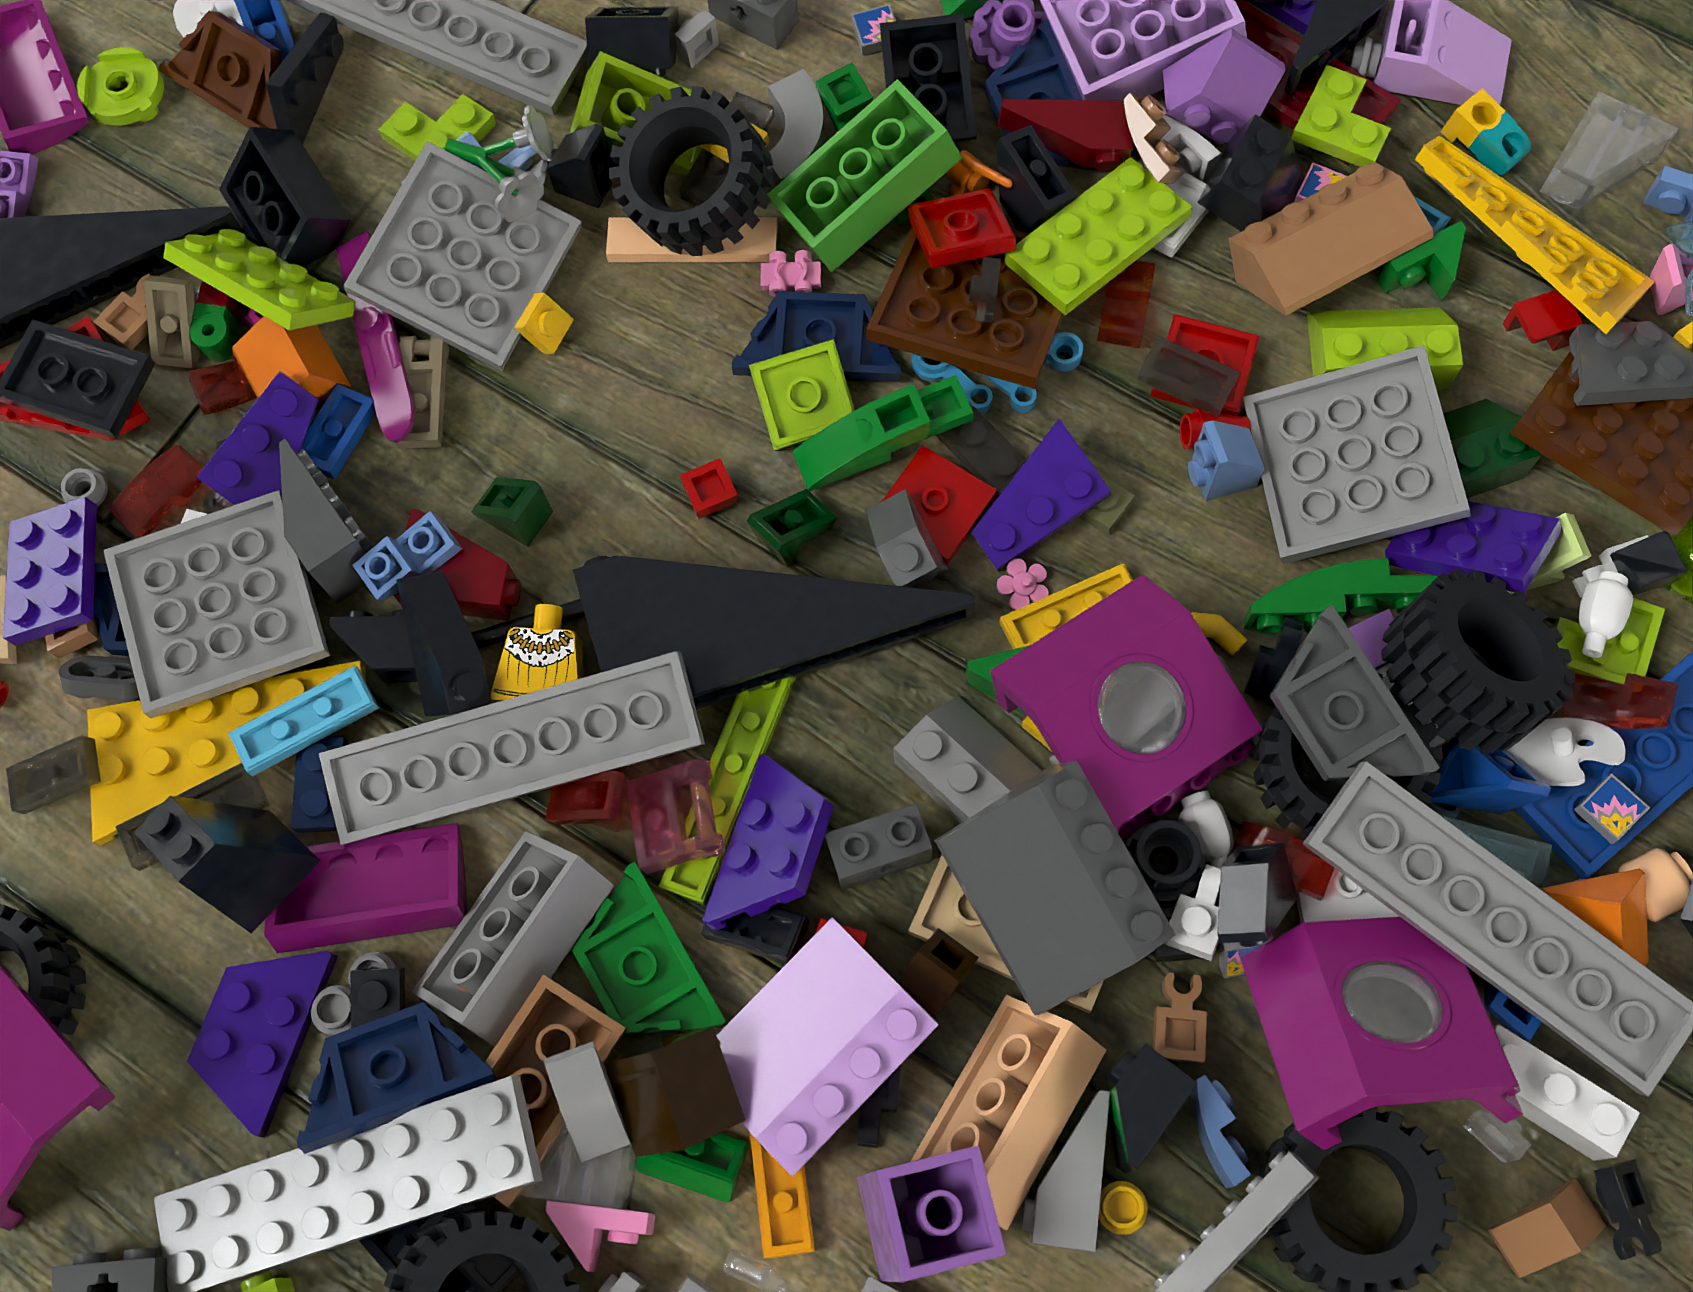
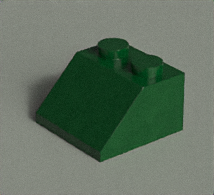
[1443,399,1542,498]

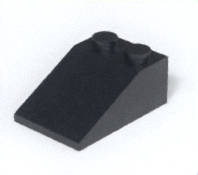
[880,13,977,142]

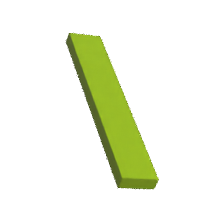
[659,677,796,905]

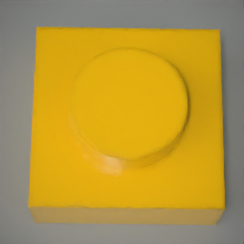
[514,293,574,354]

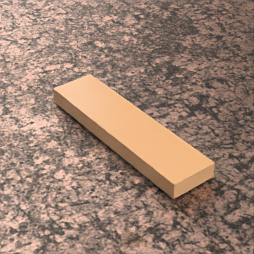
[606,217,778,262]

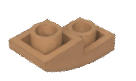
[1123,93,1185,184]

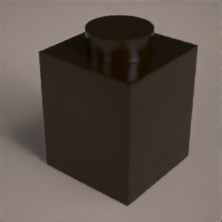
[898,928,979,1020]

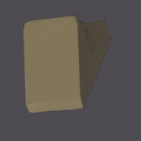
[143,276,201,369]

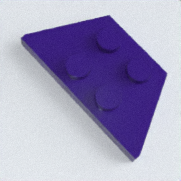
[702,755,834,930]
[187,951,338,1138]

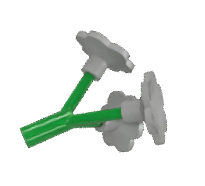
[445,104,553,222]

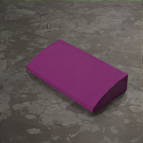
[0,0,89,154]
[264,823,467,953]

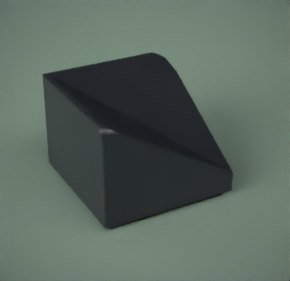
[1610,531,1688,596]

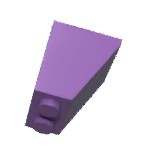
[856,1145,1006,1282]

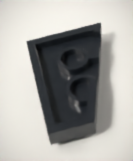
[266,12,344,145]

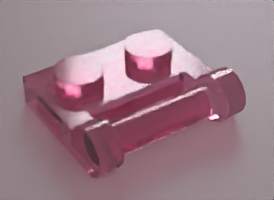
[626,759,725,874]

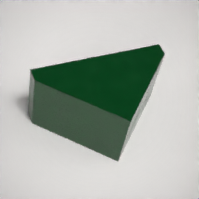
[471,477,553,547]

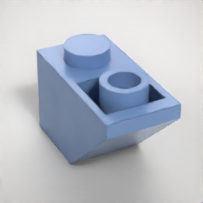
[1188,420,1264,501]

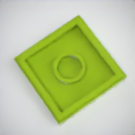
[749,339,855,451]

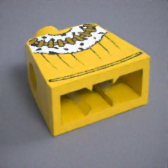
[490,604,585,703]

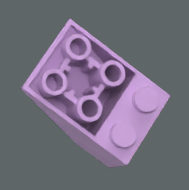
[1374,0,1512,106]

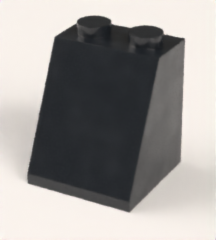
[134,796,321,934]

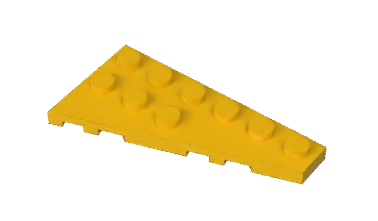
[1415,135,1655,335]
[87,661,367,846]

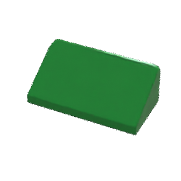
[636,1132,750,1203]

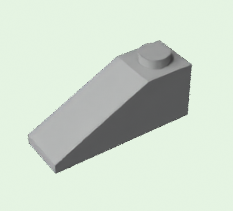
[1021,1090,1110,1252]

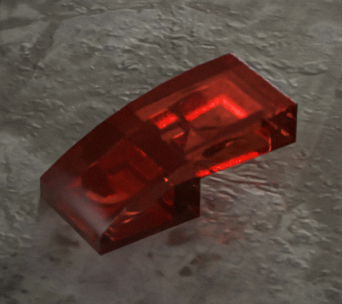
[1097,260,1155,349]
[189,351,257,415]
[108,444,203,538]
[1562,673,1679,729]
[1229,821,1335,901]

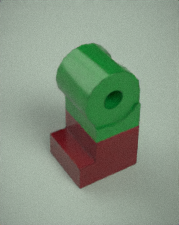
[189,281,251,362]

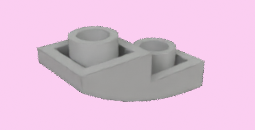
[544,1041,630,1163]

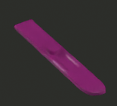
[336,231,415,443]

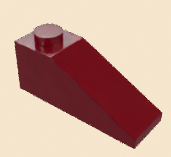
[998,99,1133,172]

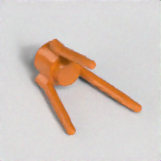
[946,150,1013,196]

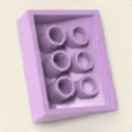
[1040,0,1247,101]
[716,917,939,1176]

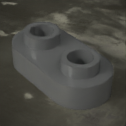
[59,656,140,702]

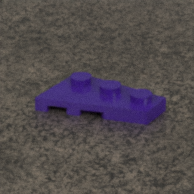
[197,371,319,505]
[971,419,1111,572]

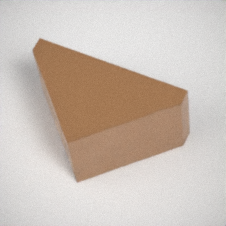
[1487,1179,1607,1278]

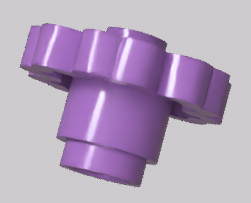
[968,0,1047,75]

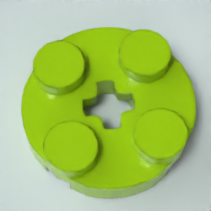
[77,47,164,126]

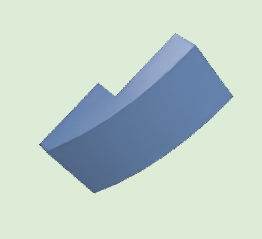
[352,511,463,601]
[1190,1075,1251,1189]

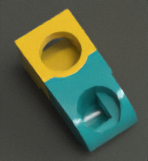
[1440,88,1531,176]

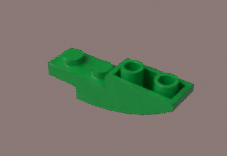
[792,375,974,492]
[1243,558,1438,634]

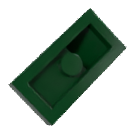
[747,489,837,568]

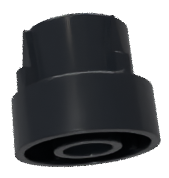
[1125,819,1205,907]

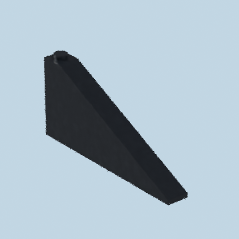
[0,206,246,349]
[573,555,976,709]

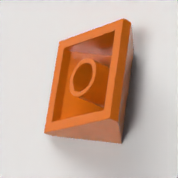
[232,316,351,402]
[1543,868,1649,966]

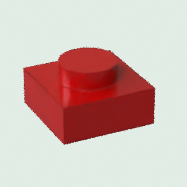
[679,458,739,519]

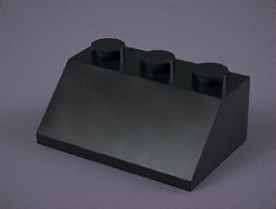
[219,127,351,267]

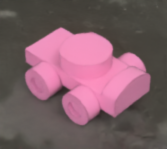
[761,250,821,297]

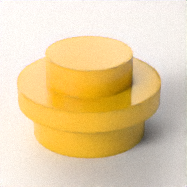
[1098,1181,1148,1235]

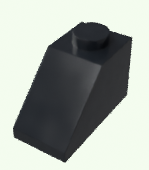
[546,124,615,209]
[996,125,1077,234]

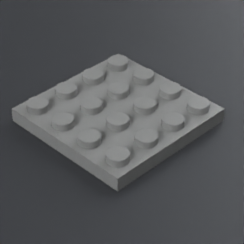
[343,141,581,371]
[1243,345,1471,564]
[103,490,330,718]

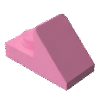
[1649,243,1693,316]
[546,1201,656,1272]

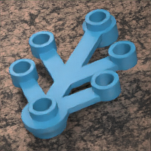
[912,332,1083,415]

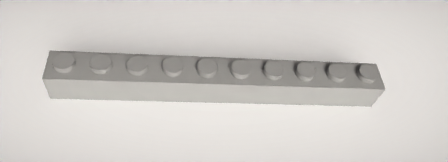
[1154,1152,1320,1292]

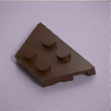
[159,11,282,129]

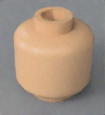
[1618,848,1693,922]

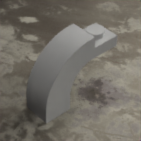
[763,68,825,194]

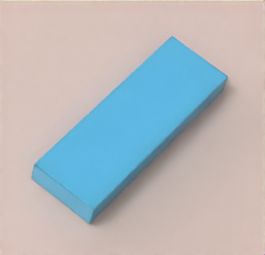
[228,665,379,776]

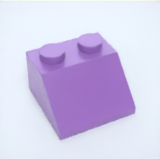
[1163,28,1285,146]

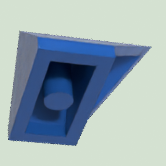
[1428,738,1551,815]

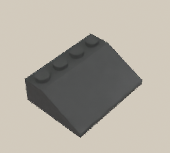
[934,760,1176,1015]

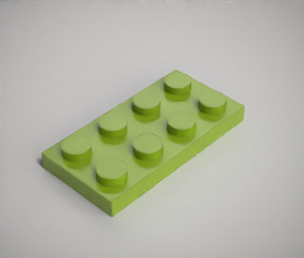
[1005,157,1193,316]
[164,229,356,331]

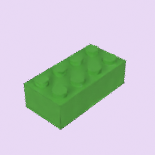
[767,79,963,273]

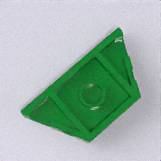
[571,861,728,1036]

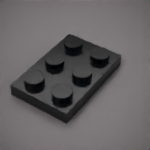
[0,319,156,439]

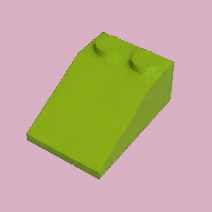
[570,51,703,176]

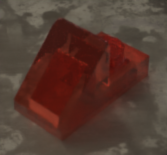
[545,771,627,832]

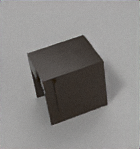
[604,1026,746,1157]

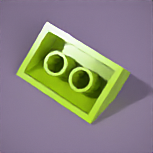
[1307,307,1463,390]

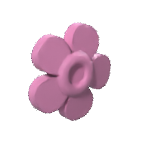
[997,559,1049,610]

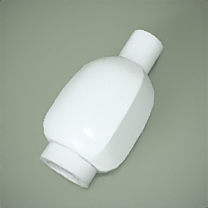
[1579,571,1633,658]
[1179,791,1234,869]

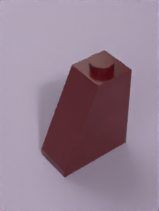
[393,509,521,621]

